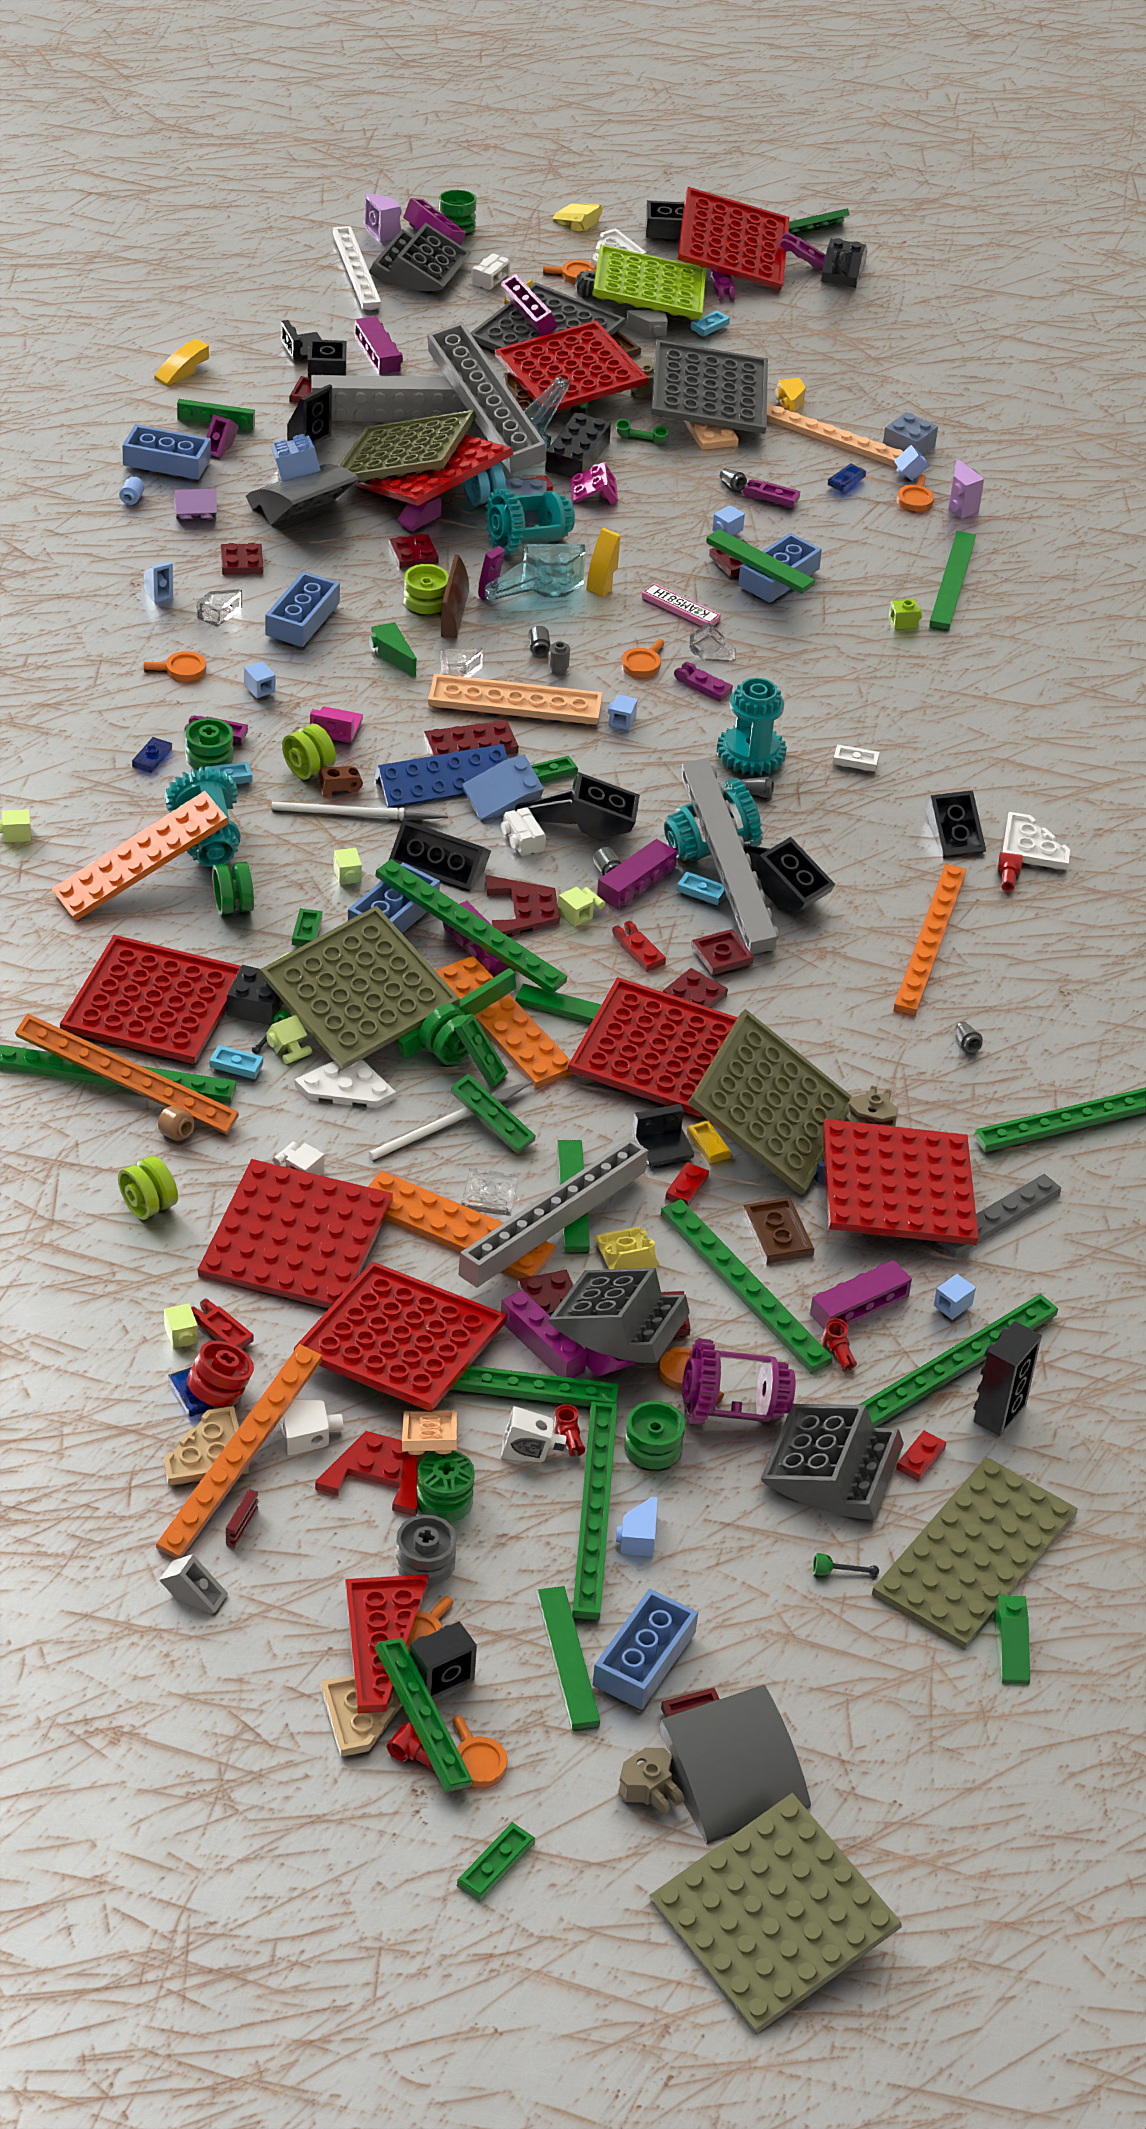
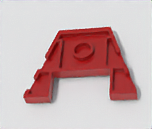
[315,1431,417,1516]

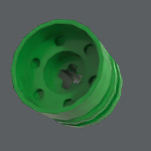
[439,190,477,234]
[417,1450,475,1523]

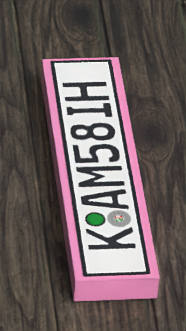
[642,583,721,630]

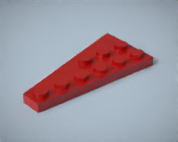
[345,1574,429,1714]

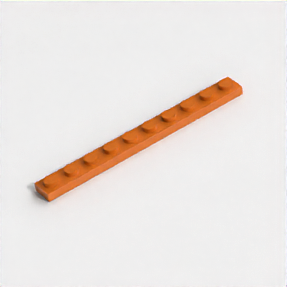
[893,864,967,1016]
[15,1013,239,1135]
[156,1344,322,1559]

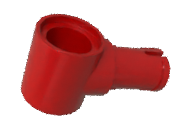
[997,852,1023,892]
[821,1318,857,1371]
[553,1404,585,1457]
[386,1722,435,1771]

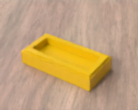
[687,1120,731,1164]

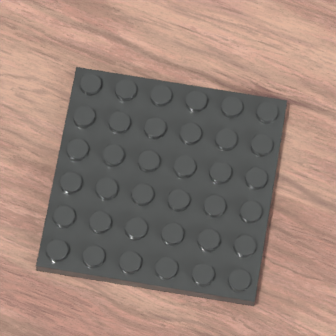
[470,282,626,351]
[651,339,768,434]

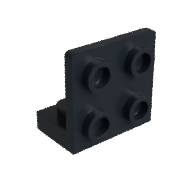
[281,320,322,360]
[632,1104,694,1166]

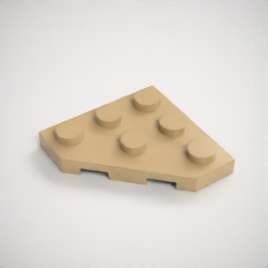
[164,1406,249,1486]
[321,1675,402,1757]

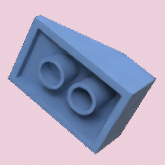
[462,754,544,821]

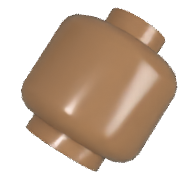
[158,1106,194,1141]

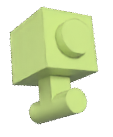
[558,887,606,927]
[266,1015,312,1064]

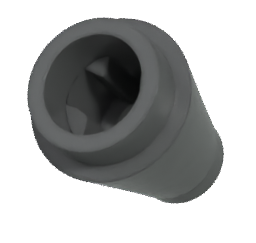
[719,468,747,491]
[742,777,774,798]
[955,1021,983,1053]

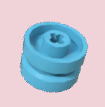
[463,463,506,506]

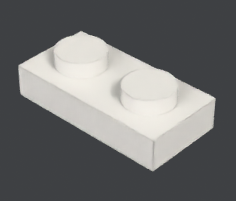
[833,744,880,772]

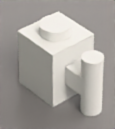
[272,1142,324,1175]

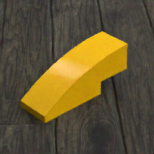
[154,338,209,386]
[586,528,621,597]

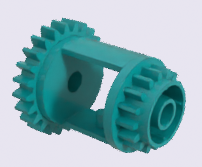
[485,488,575,555]
[716,678,787,775]
[164,766,241,867]
[664,778,763,860]

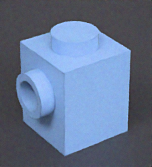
[894,445,929,481]
[712,505,745,536]
[244,661,276,698]
[608,694,638,730]
[933,1274,976,1320]

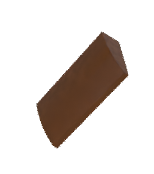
[441,555,469,638]

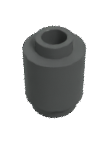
[528,626,551,656]
[548,641,570,674]
[593,847,621,876]

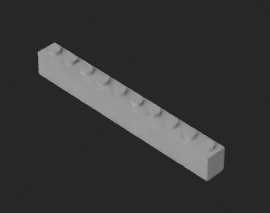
[681,757,779,955]
[458,1138,648,1288]

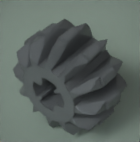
[575,270,596,298]

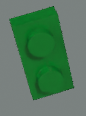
[292,908,323,946]

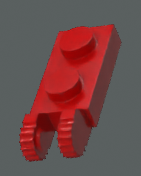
[612,920,666,972]
[191,1298,254,1349]

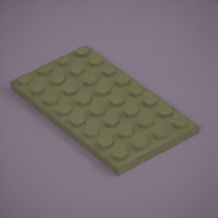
[872,1457,1078,1650]

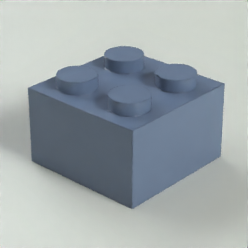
[883,412,938,455]
[506,478,547,523]

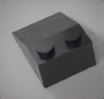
[287,384,332,445]
[926,790,986,857]

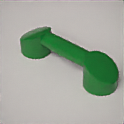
[615,419,669,444]

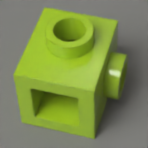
[889,599,922,630]

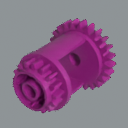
[682,1338,796,1425]

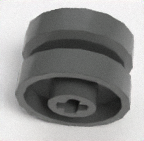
[395,1515,457,1586]

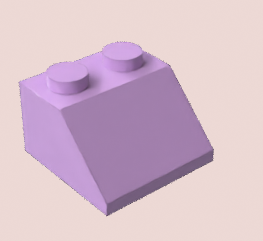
[364,193,402,243]
[949,460,984,518]
[174,488,217,521]

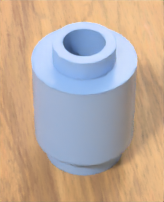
[119,477,144,505]

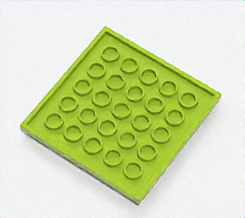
[593,244,706,320]

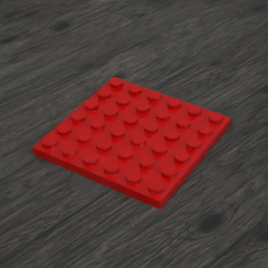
[677,187,790,290]
[495,320,648,414]
[354,435,513,506]
[60,935,241,1064]
[567,977,738,1117]
[822,1119,979,1245]
[197,1159,393,1308]
[294,1261,507,1412]

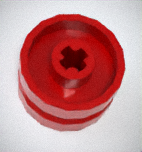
[187,1341,254,1408]

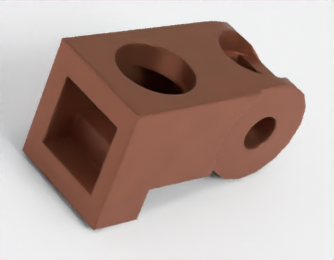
[318,766,363,797]

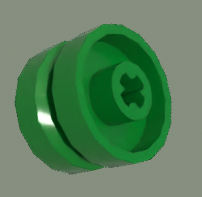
[185,718,234,771]
[213,861,254,915]
[419,1003,469,1066]
[625,1401,685,1469]

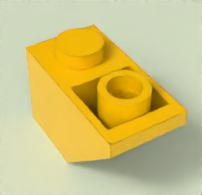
[775,377,806,412]

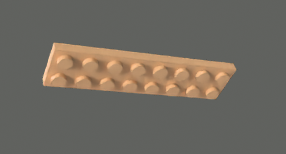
[428,674,603,725]

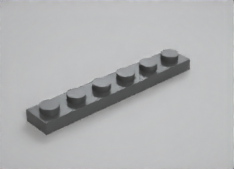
[938,1174,1062,1257]

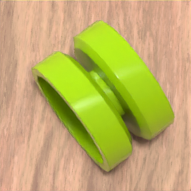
[404,564,449,614]
[282,723,336,780]
[118,1155,178,1220]

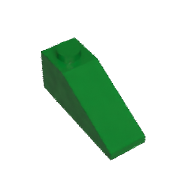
[369,622,417,676]
[994,1595,1030,1684]

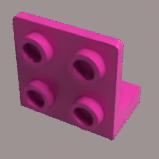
[570,462,618,505]
[310,706,363,743]

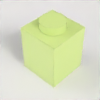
[0,809,31,842]
[333,848,362,885]
[164,1303,198,1348]

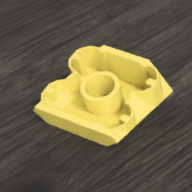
[553,203,603,232]
[594,1227,659,1269]

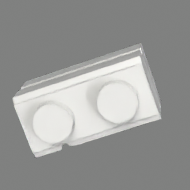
[471,253,510,291]
[501,807,546,856]

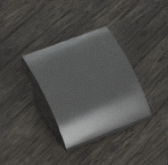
[369,223,471,291]
[246,464,359,525]
[549,1268,690,1363]
[761,1404,904,1520]
[659,1684,811,1844]

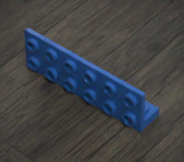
[374,744,507,807]

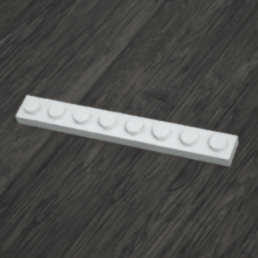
[333,226,381,310]

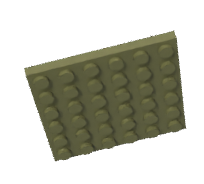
[340,410,476,482]
[260,905,460,1070]
[688,1009,852,1195]
[650,1793,902,2034]

